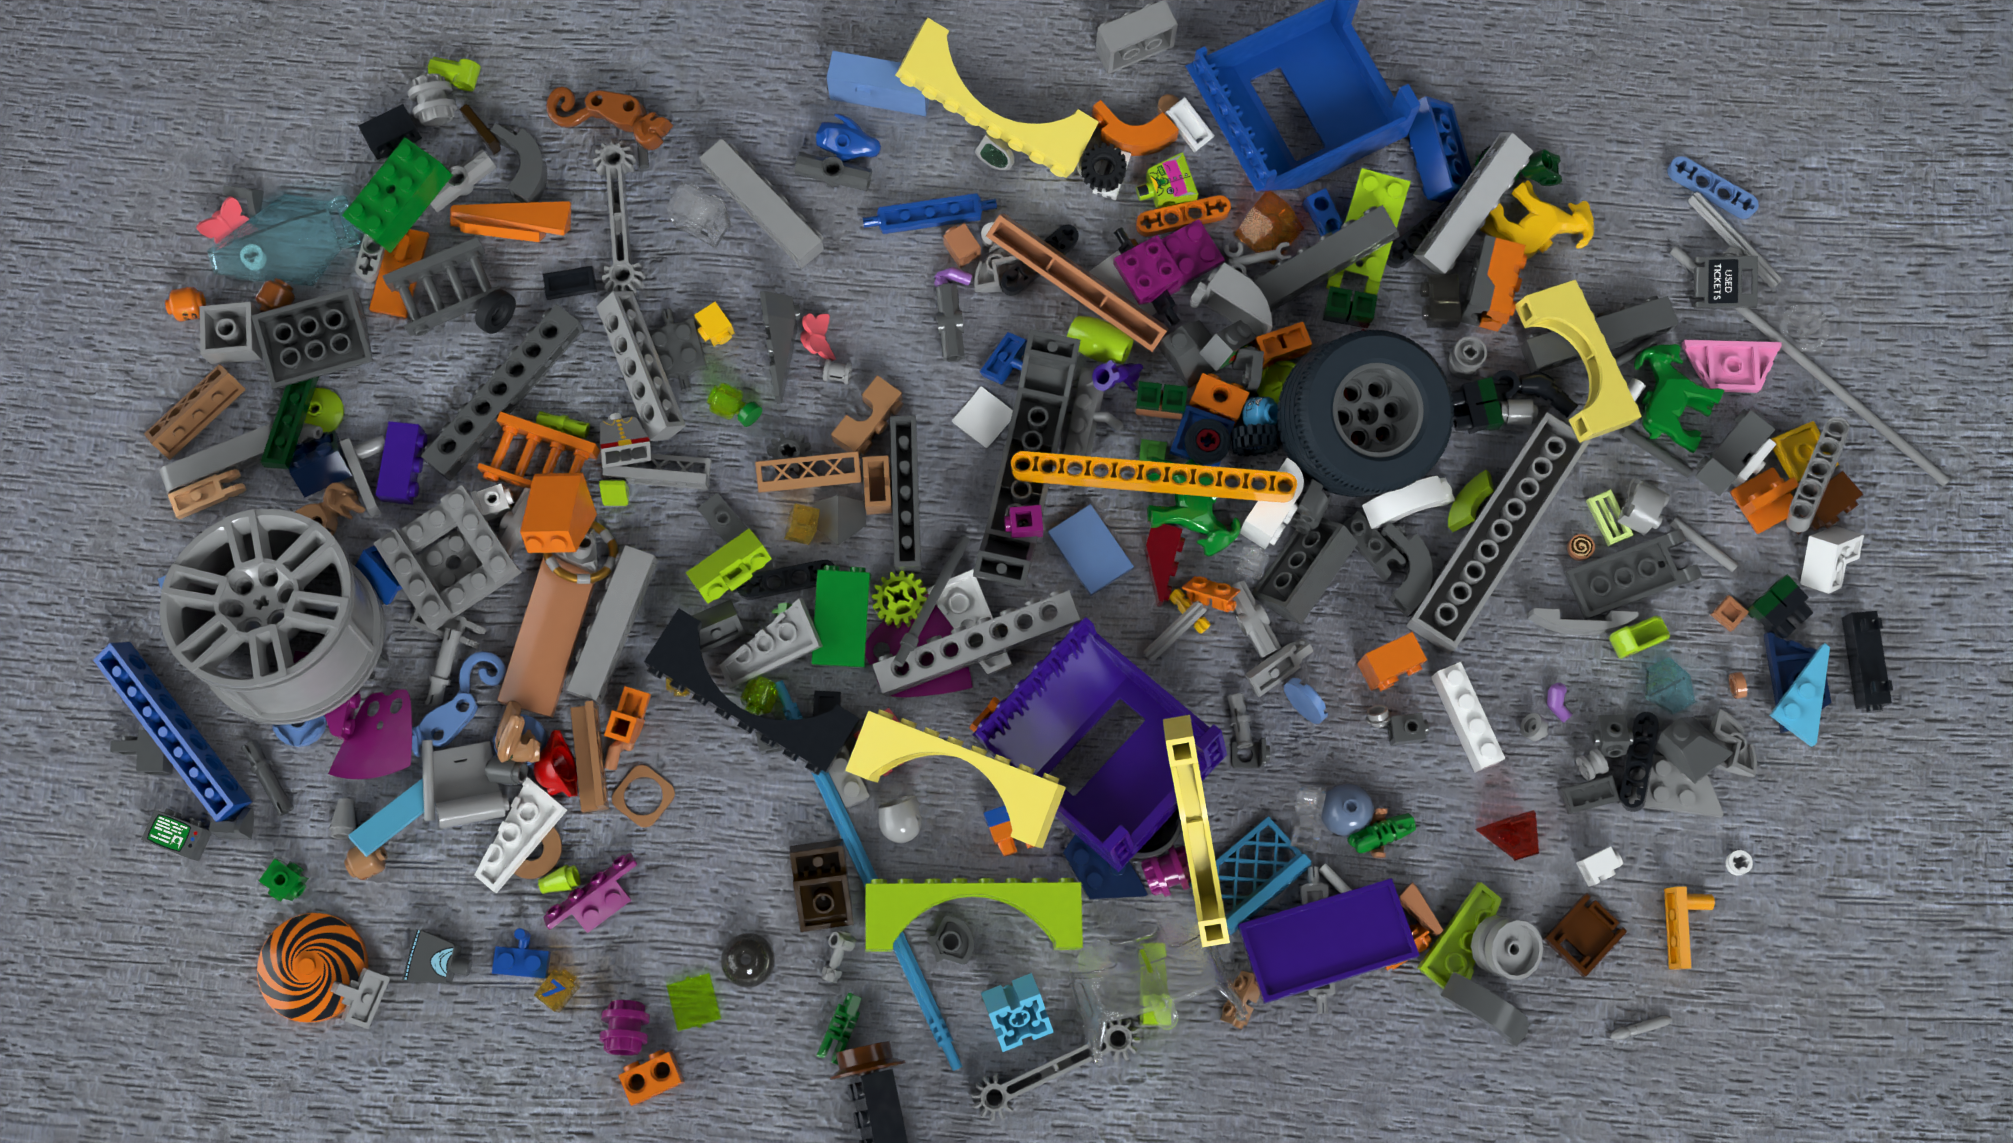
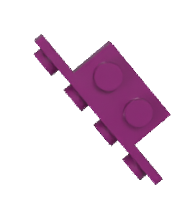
[543,853,637,933]

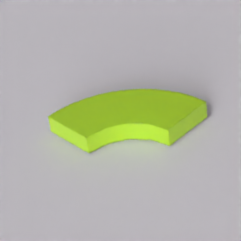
[1448,470,1494,532]

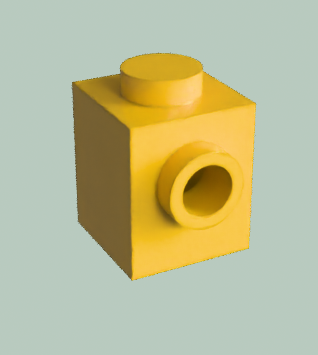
[694,301,735,347]

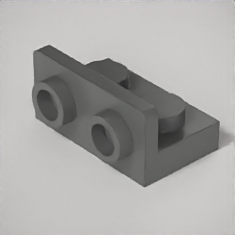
[1233,347,1264,396]

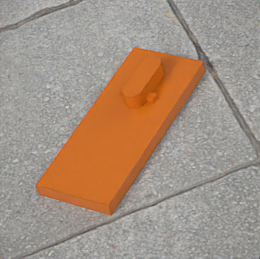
[369,229,429,318]

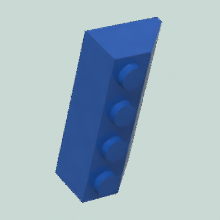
[1409,96,1472,203]

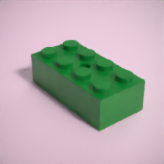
[342,138,453,253]

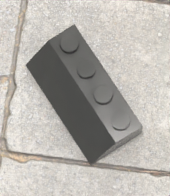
[1252,518,1358,625]

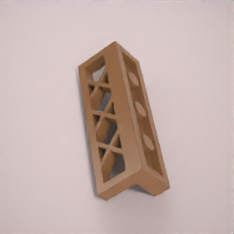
[144,364,246,460]
[755,451,862,493]
[570,700,609,813]

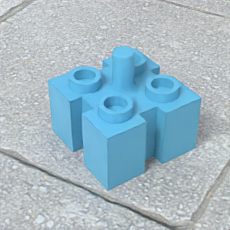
[981,973,1054,1052]

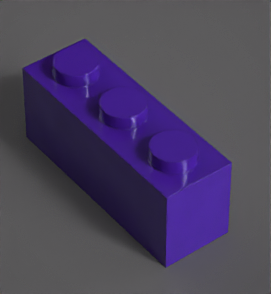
[376,421,427,505]

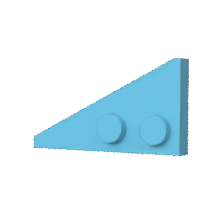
[1769,643,1830,747]

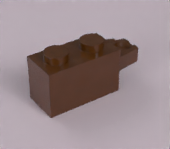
[1796,471,1863,535]

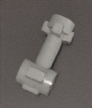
[822,930,856,983]

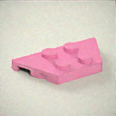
[1681,340,1782,393]

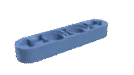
[1667,156,1759,219]

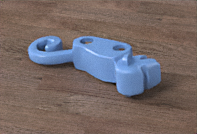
[412,651,507,758]

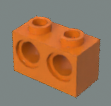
[1252,322,1312,369]
[618,1049,685,1106]

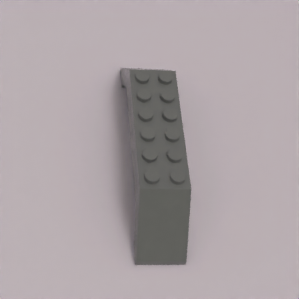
[973,329,1081,588]

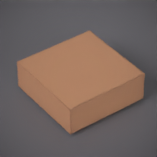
[1710,595,1749,632]

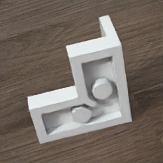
[1800,526,1864,594]

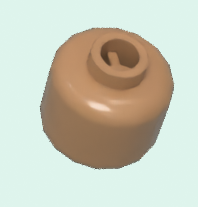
[344,846,388,880]

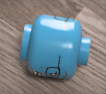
[1241,397,1278,426]

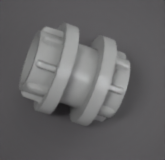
[408,74,457,127]

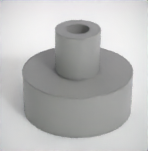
[1520,713,1548,741]

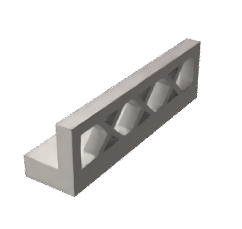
[603,454,712,490]

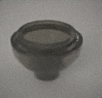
[721,933,775,988]

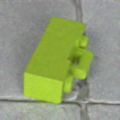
[685,528,772,604]

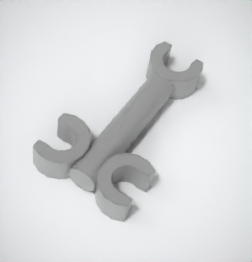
[1224,242,1292,276]

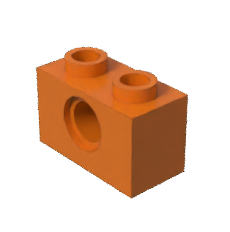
[1189,373,1249,426]

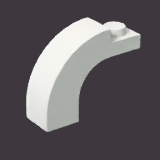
[1362,476,1455,529]

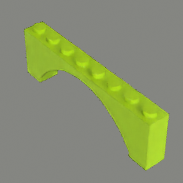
[865,878,1083,952]

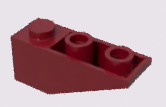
[1144,524,1185,607]

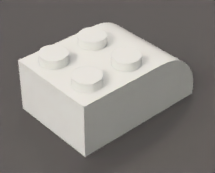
[1240,458,1304,549]

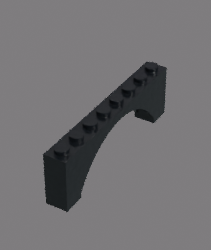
[644,608,860,776]

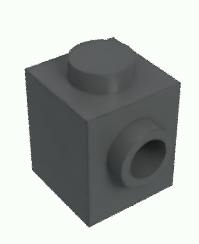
[1387,713,1429,746]

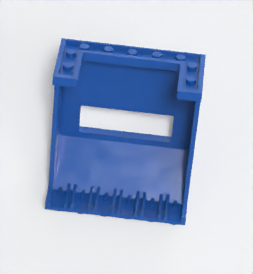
[1185,0,1421,192]

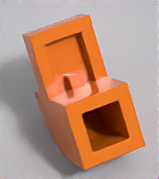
[604,686,651,744]

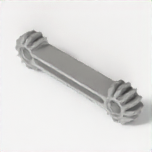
[593,139,646,296]
[971,1015,1141,1121]

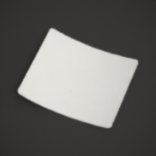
[952,387,1013,448]

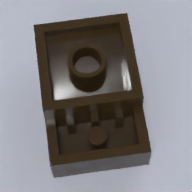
[789,839,854,932]

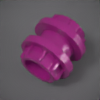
[1141,844,1191,897]
[599,1000,650,1056]

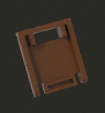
[1543,893,1627,977]

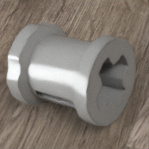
[823,359,852,385]

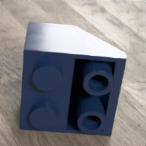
[289,430,352,498]

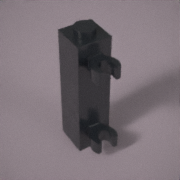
[1842,611,1893,713]

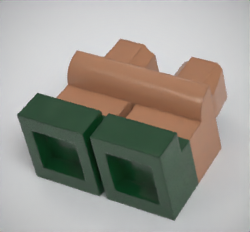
[1136,381,1187,420]

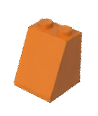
[520,473,597,553]

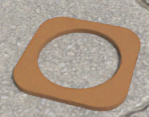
[612,765,675,828]

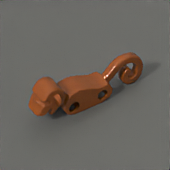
[546,87,673,150]

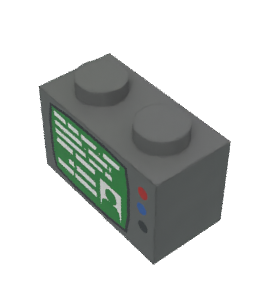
[141,808,212,861]

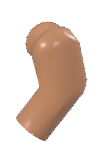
[604,740,635,770]

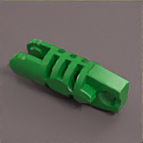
[1347,813,1416,854]
[817,993,862,1065]

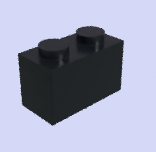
[358,104,422,160]

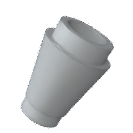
[329,798,356,839]

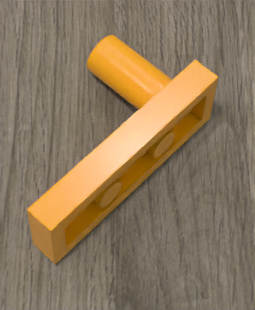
[1664,887,1715,970]

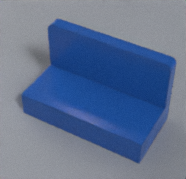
[355,545,403,605]

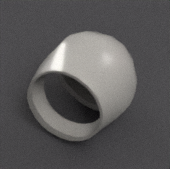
[878,795,922,843]

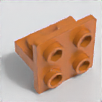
[1730,467,1799,534]

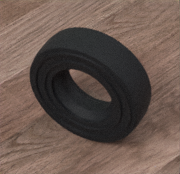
[475,289,516,334]

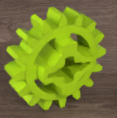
[872,571,928,628]

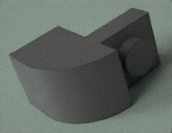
[110,729,173,775]

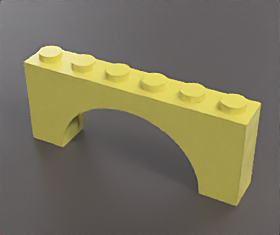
[1515,280,1642,443]

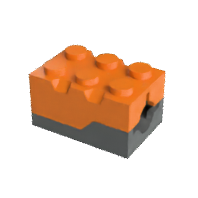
[1459,235,1527,332]

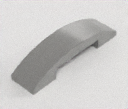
[1528,608,1638,635]

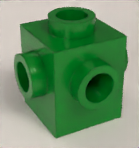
[259,858,309,902]

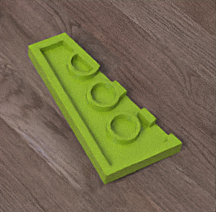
[1417,882,1502,989]

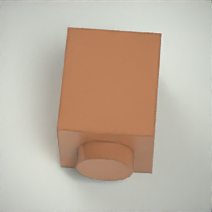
[943,223,981,268]

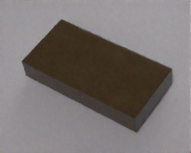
[459,104,501,155]

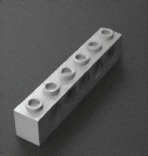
[596,291,686,441]

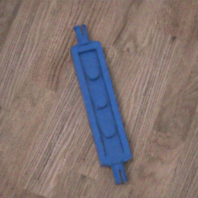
[863,193,997,234]

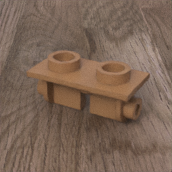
[1220,970,1260,1030]

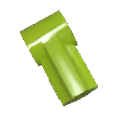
[428,56,481,92]

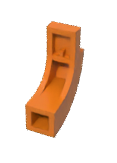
[1092,100,1179,156]

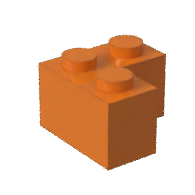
[1357,632,1427,692]

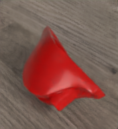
[534,730,578,797]

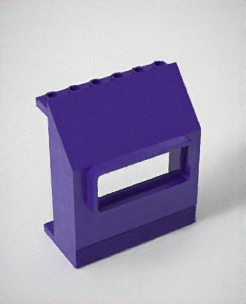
[972,617,1227,872]

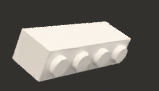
[1431,662,1505,773]

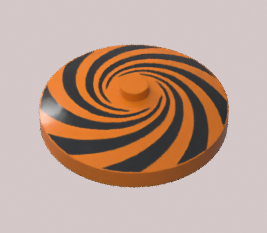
[257,913,368,1023]

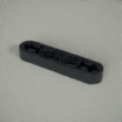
[1386,199,1452,268]
[1000,224,1079,296]
[737,560,835,600]
[1620,712,1659,812]

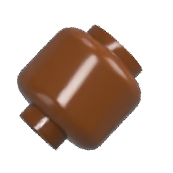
[256,278,295,312]

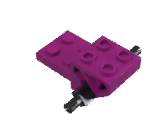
[1113,219,1225,326]

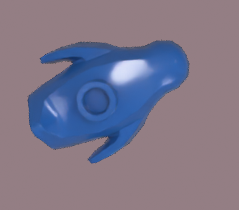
[816,114,881,162]

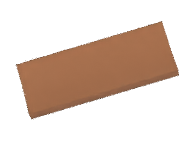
[497,555,599,718]

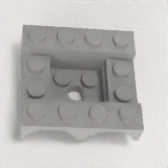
[373,485,522,631]

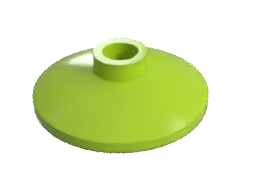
[304,388,344,433]

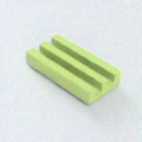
[1586,489,1634,547]

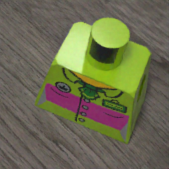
[1136,153,1198,209]

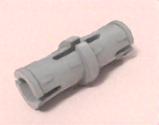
[1227,693,1254,748]

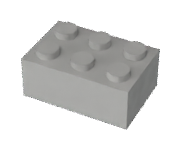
[1095,0,1178,74]

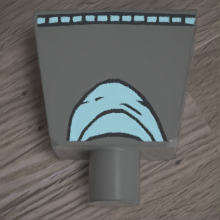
[402,929,472,984]

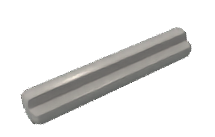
[1143,601,1207,661]

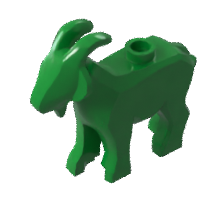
[1634,344,1725,453]
[1147,457,1241,557]

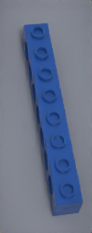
[93,642,252,822]

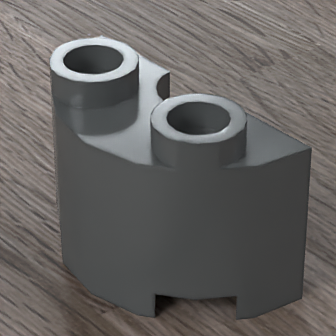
[1290,479,1331,534]

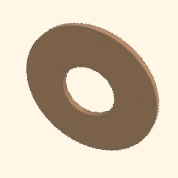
[514,827,562,879]

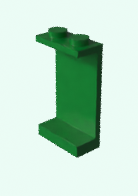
[811,565,871,668]

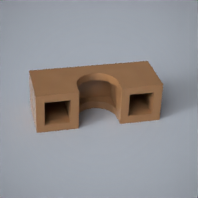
[831,375,903,456]

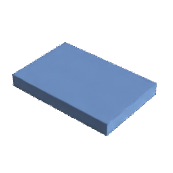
[1048,504,1134,596]

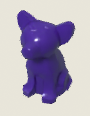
[1092,360,1143,392]

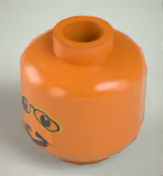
[165,287,207,322]

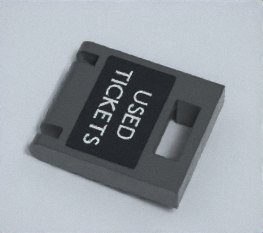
[1694,256,1758,309]

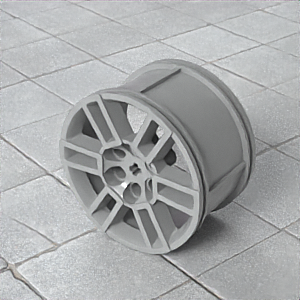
[160,509,385,725]

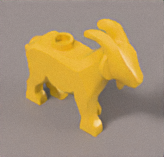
[1480,180,1594,259]

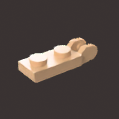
[168,469,246,520]

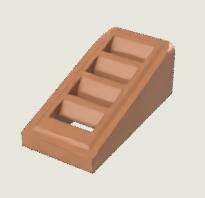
[1398,882,1444,936]

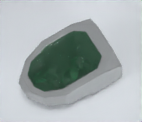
[975,134,1015,170]

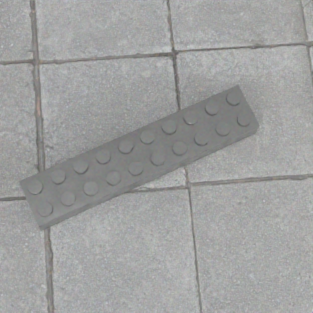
[1406,412,1591,655]

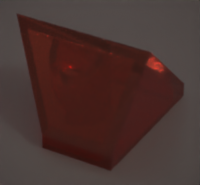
[1475,810,1539,861]

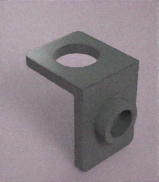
[1232,738,1270,769]

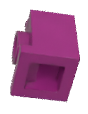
[1004,505,1043,538]

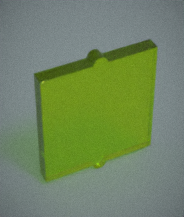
[666,973,722,1032]

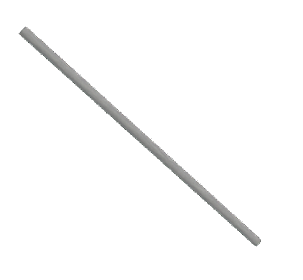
[1669,246,1950,486]

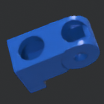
[1302,188,1343,237]

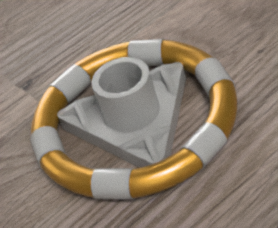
[543,521,619,584]

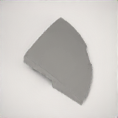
[974,244,1025,293]
[1708,709,1757,777]

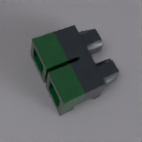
[1323,286,1378,329]
[1451,377,1504,434]
[1747,574,1813,639]

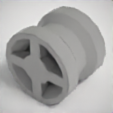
[1576,748,1609,781]

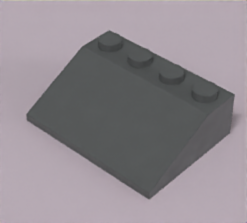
[251,288,373,389]

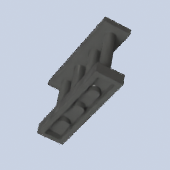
[383,237,501,336]

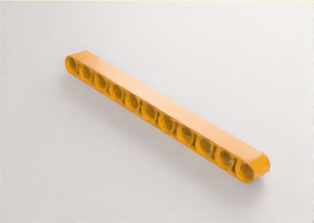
[1011,451,1297,503]

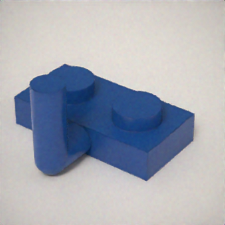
[980,332,1027,385]
[492,928,551,979]

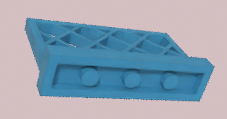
[1189,816,1312,935]

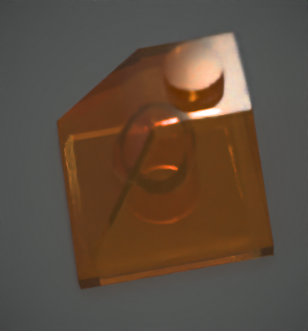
[1234,191,1304,265]

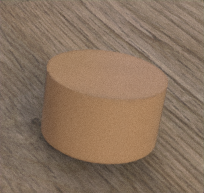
[1157,94,1179,114]

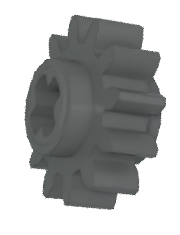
[767,431,813,476]

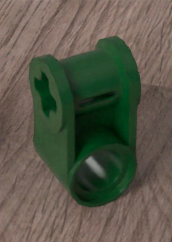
[1521,149,1562,186]

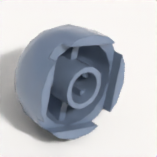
[1320,783,1374,837]

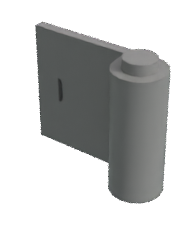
[433,741,510,829]

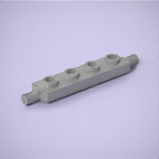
[1300,867,1336,1014]

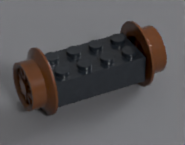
[829,1041,908,1143]

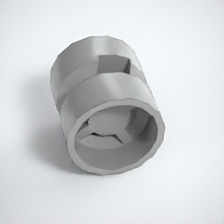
[1447,336,1487,379]

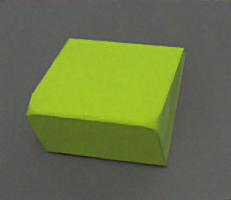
[599,480,629,506]

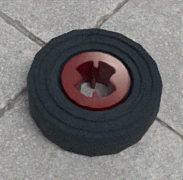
[1185,419,1231,465]

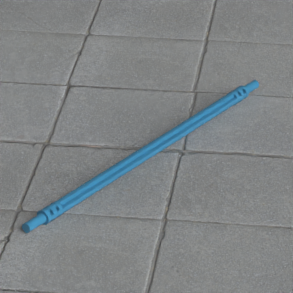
[773,680,963,1071]

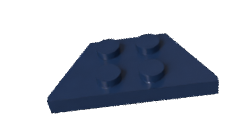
[1763,632,1831,733]
[1063,834,1148,900]

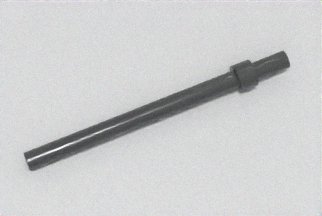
[893,535,970,667]

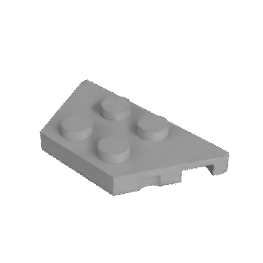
[1619,755,1723,818]

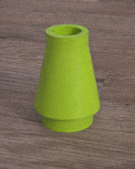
[538,864,581,894]

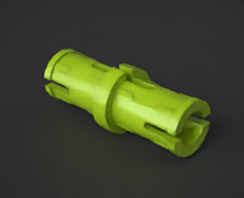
[536,411,590,439]

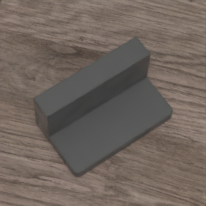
[692,600,746,653]

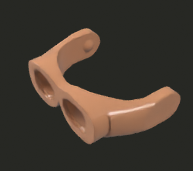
[1369,808,1388,858]

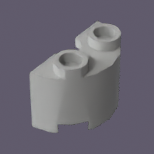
[1617,477,1670,535]

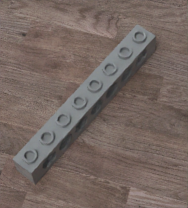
[872,589,1081,697]

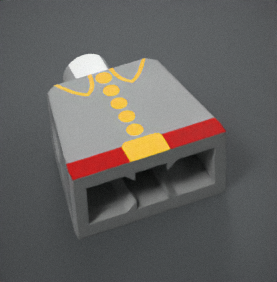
[600,413,651,468]

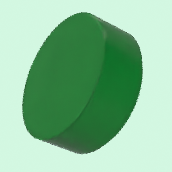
[737,402,762,427]

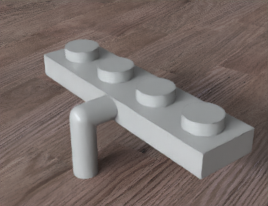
[1064,367,1123,457]

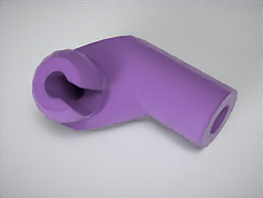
[934,267,972,287]
[1547,683,1573,723]

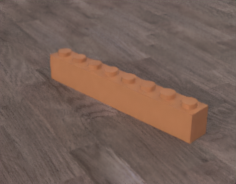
[986,213,1169,352]

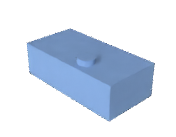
[827,51,930,116]

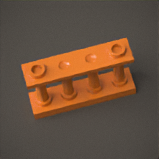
[477,411,600,488]

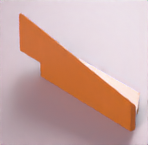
[450,201,571,242]

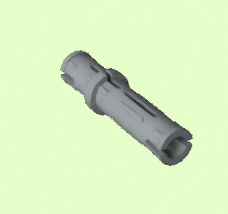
[425,627,462,707]

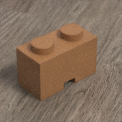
[862,455,892,515]

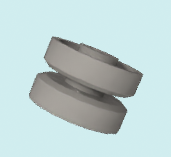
[1471,915,1543,980]

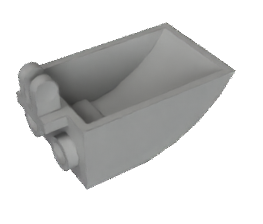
[1190,263,1272,337]

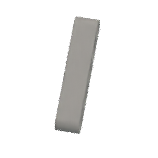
[1786,416,1850,532]
[159,424,273,494]

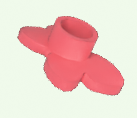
[196,196,250,247]
[800,313,836,361]

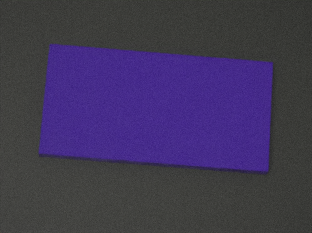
[1238,878,1420,1004]

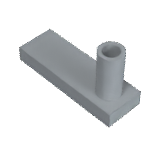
[340,435,385,517]

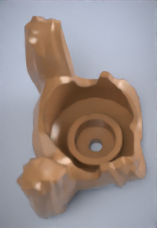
[495,701,541,763]

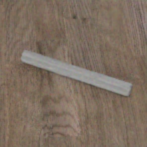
[1688,191,1783,288]

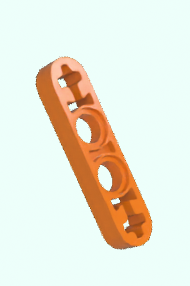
[1136,195,1231,237]

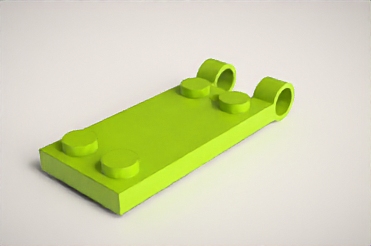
[1326,168,1411,295]

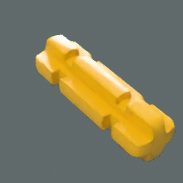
[1169,588,1210,634]

